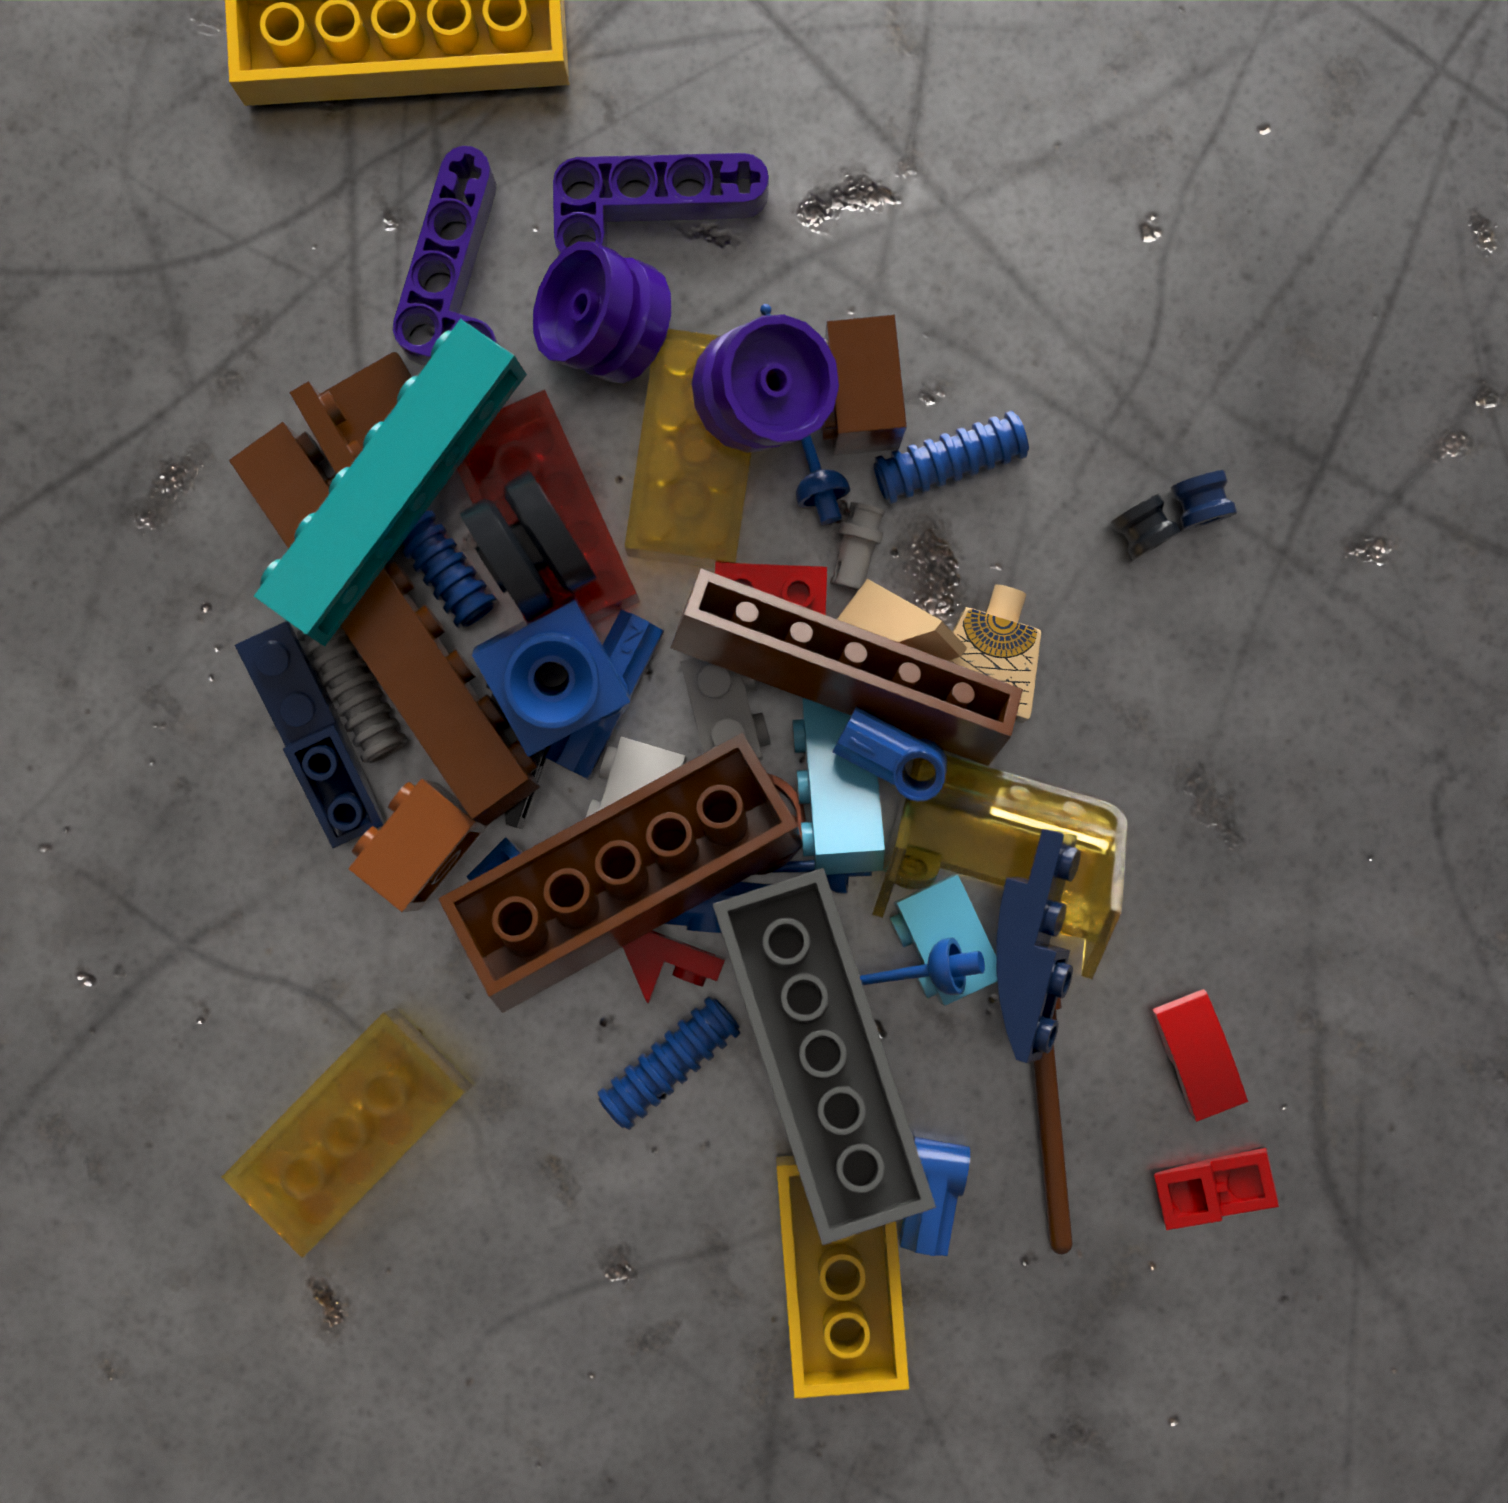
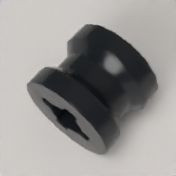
[1111,494,1181,560]

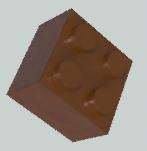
[821,314,907,456]

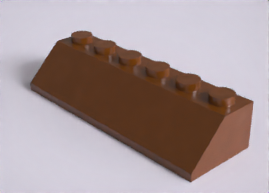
[438,732,802,1013]

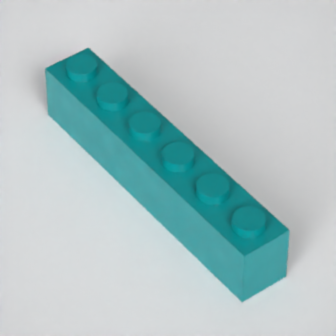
[254,319,527,647]

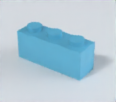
[792,698,885,875]

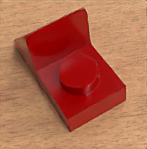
[623,930,726,1003]

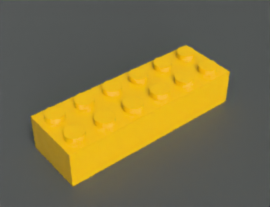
[225,0,569,106]

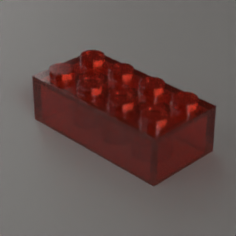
[457,389,640,624]

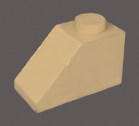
[837,579,967,661]

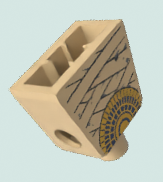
[949,585,1041,723]

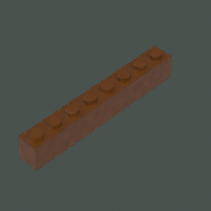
[229,422,540,826]

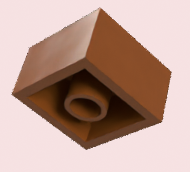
[348,779,489,912]

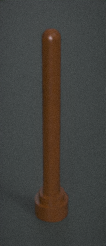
[1033,997,1073,1255]

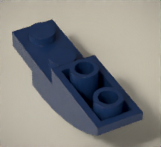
[235,620,384,848]
[996,828,1081,1063]

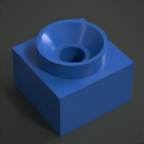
[472,594,630,757]

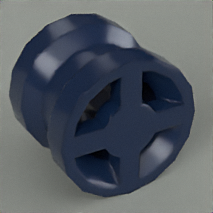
[1171,470,1237,530]

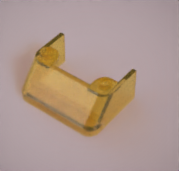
[872,755,1128,979]

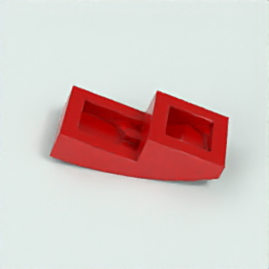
[1152,989,1248,1122]
[1154,1148,1279,1230]

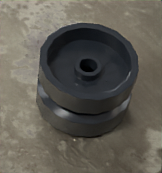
[460,470,597,622]

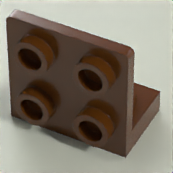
[289,352,412,474]

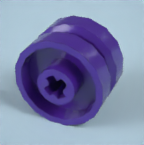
[533,241,671,383]
[691,314,839,453]

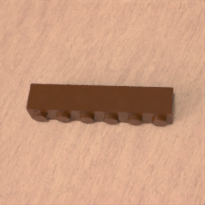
[670,568,1023,766]

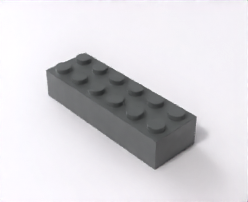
[713,868,936,1245]

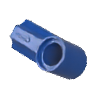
[832,706,948,801]
[899,1137,970,1256]

